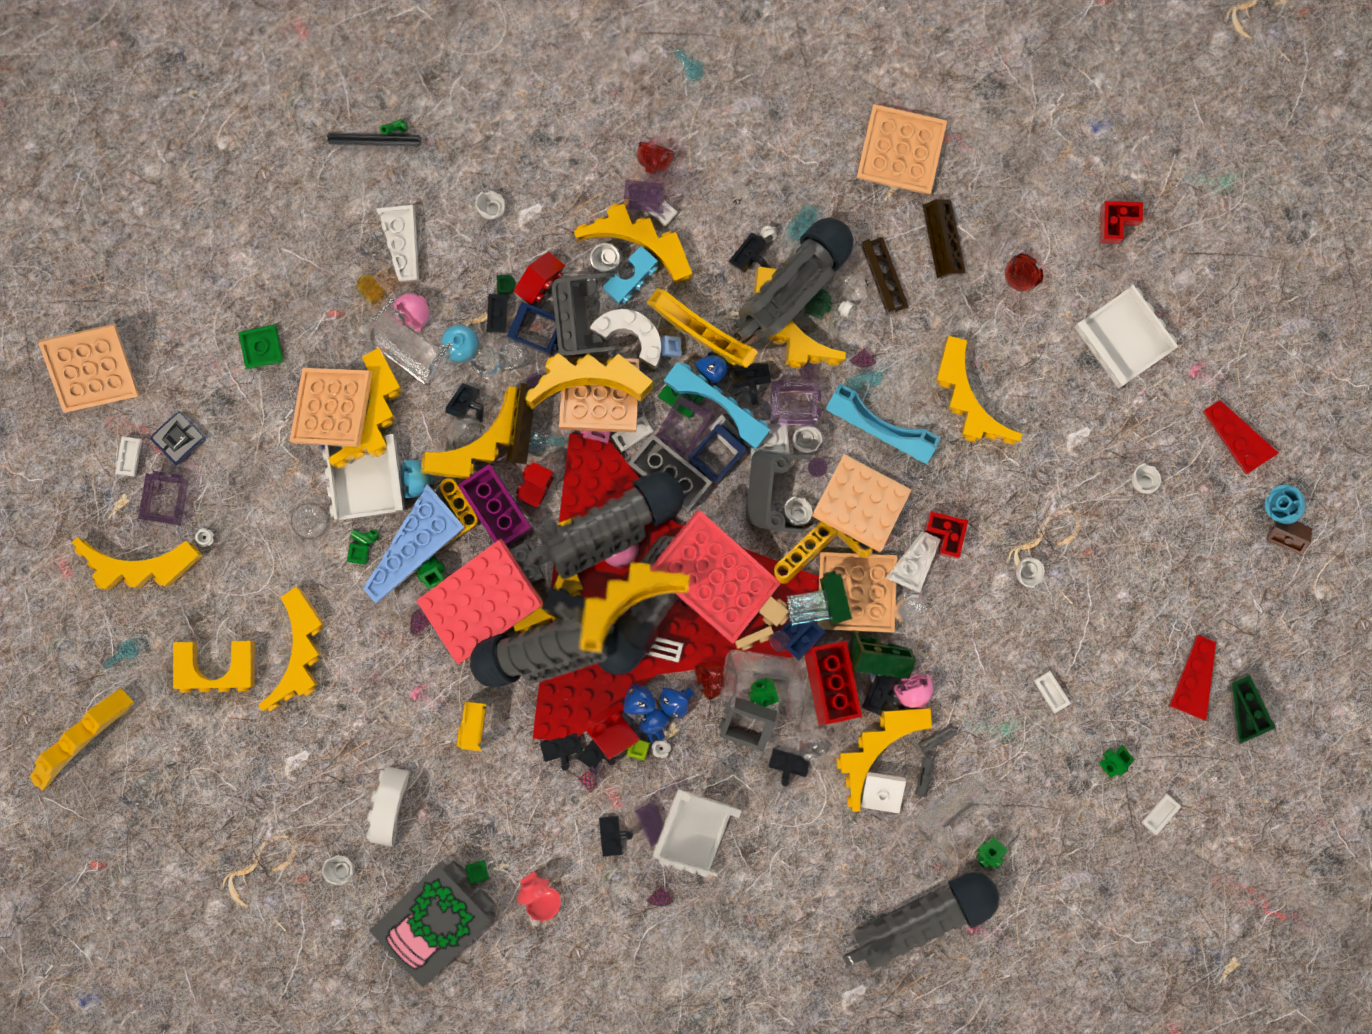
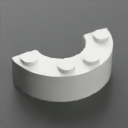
[590,309,661,369]
[366,767,410,847]

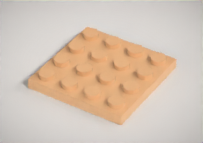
[856,104,947,195]
[38,324,139,413]
[559,356,640,432]
[290,368,373,447]
[812,454,911,552]
[817,552,897,633]

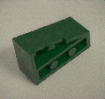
[848,631,916,679]
[1229,673,1276,744]

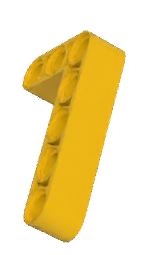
[439,478,479,551]
[774,521,873,584]

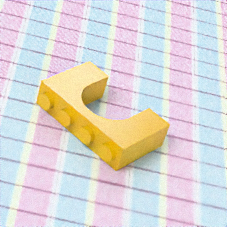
[173,641,255,693]

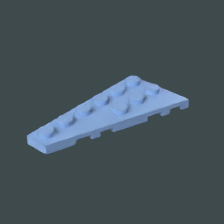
[363,484,465,604]

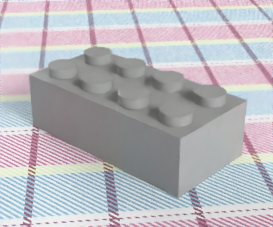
[628,434,712,514]

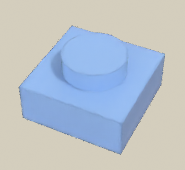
[661,335,682,358]

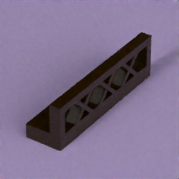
[922,199,966,278]
[861,237,909,316]
[506,383,534,465]

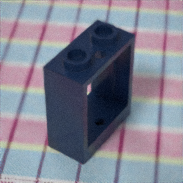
[507,302,558,357]
[688,423,749,483]

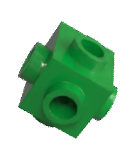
[417,556,446,590]
[748,676,780,707]
[1099,744,1135,778]
[976,837,1008,871]

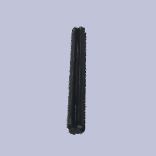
[327,133,421,146]

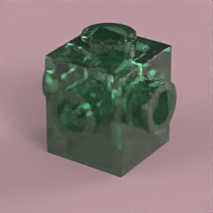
[804,289,833,320]

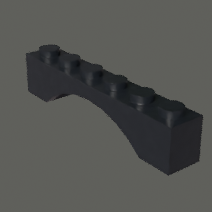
[542,588,659,654]

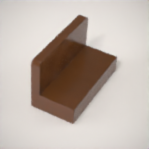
[1266,520,1312,556]

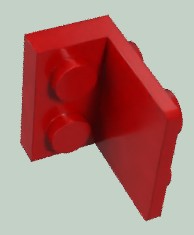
[586,702,639,759]

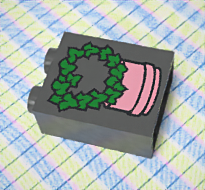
[369,860,496,988]

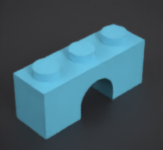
[602,246,658,306]

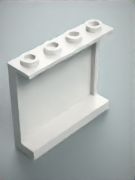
[1074,285,1178,389]
[323,434,406,521]
[653,789,742,877]

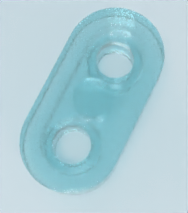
[787,205,818,241]
[846,372,884,390]

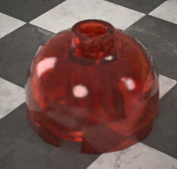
[637,141,675,175]
[1004,253,1044,292]
[695,660,730,700]

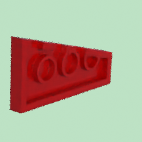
[1202,400,1279,475]
[1168,635,1216,721]

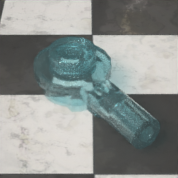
[674,48,704,81]
[529,432,564,448]
[103,640,139,669]

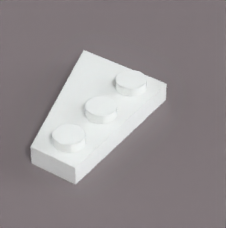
[886,532,941,593]

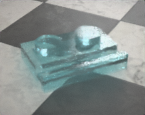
[787,590,830,625]

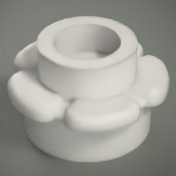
[759,226,778,243]
[838,300,855,318]
[195,528,214,547]
[652,739,671,758]

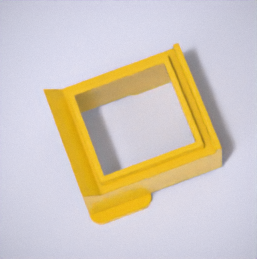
[456,701,486,751]

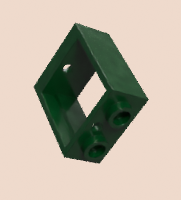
[820,571,852,624]

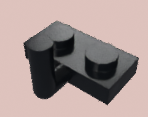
[728,232,771,273]
[730,363,771,405]
[445,383,484,423]
[862,675,905,716]
[540,733,582,771]
[578,739,616,770]
[768,748,811,787]
[599,816,634,857]

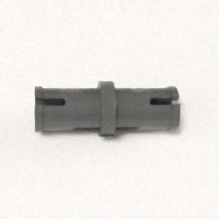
[918,724,958,754]
[915,757,935,797]

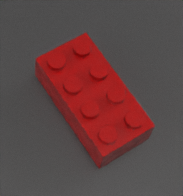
[804,640,862,725]

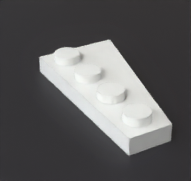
[376,205,419,283]

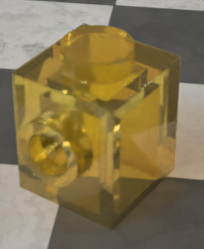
[355,273,387,306]

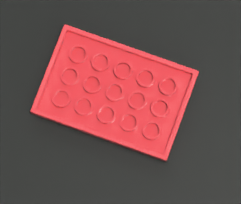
[650,510,781,643]
[416,539,544,665]

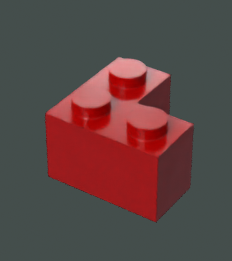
[1100,201,1143,244]
[514,251,566,305]
[516,461,556,509]
[924,511,969,559]

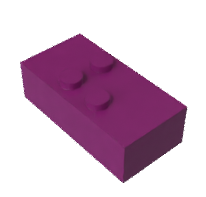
[458,464,534,548]

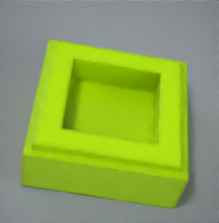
[626,739,650,761]

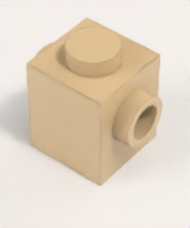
[759,597,789,626]

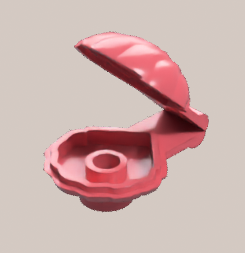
[517,871,561,921]

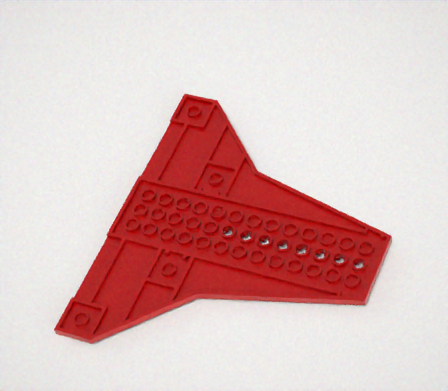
[532,433,819,742]

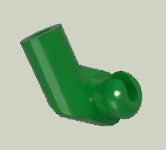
[380,119,408,134]
[350,529,379,545]

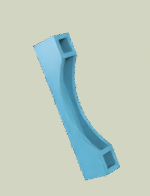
[664,362,770,451]
[826,383,941,464]

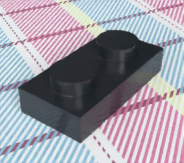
[487,294,508,333]

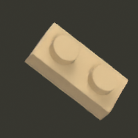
[735,626,773,651]

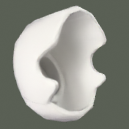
[475,190,505,219]
[590,243,621,272]
[792,424,823,453]
[1132,463,1161,494]
[783,496,813,526]
[1015,557,1045,588]
[322,855,354,885]

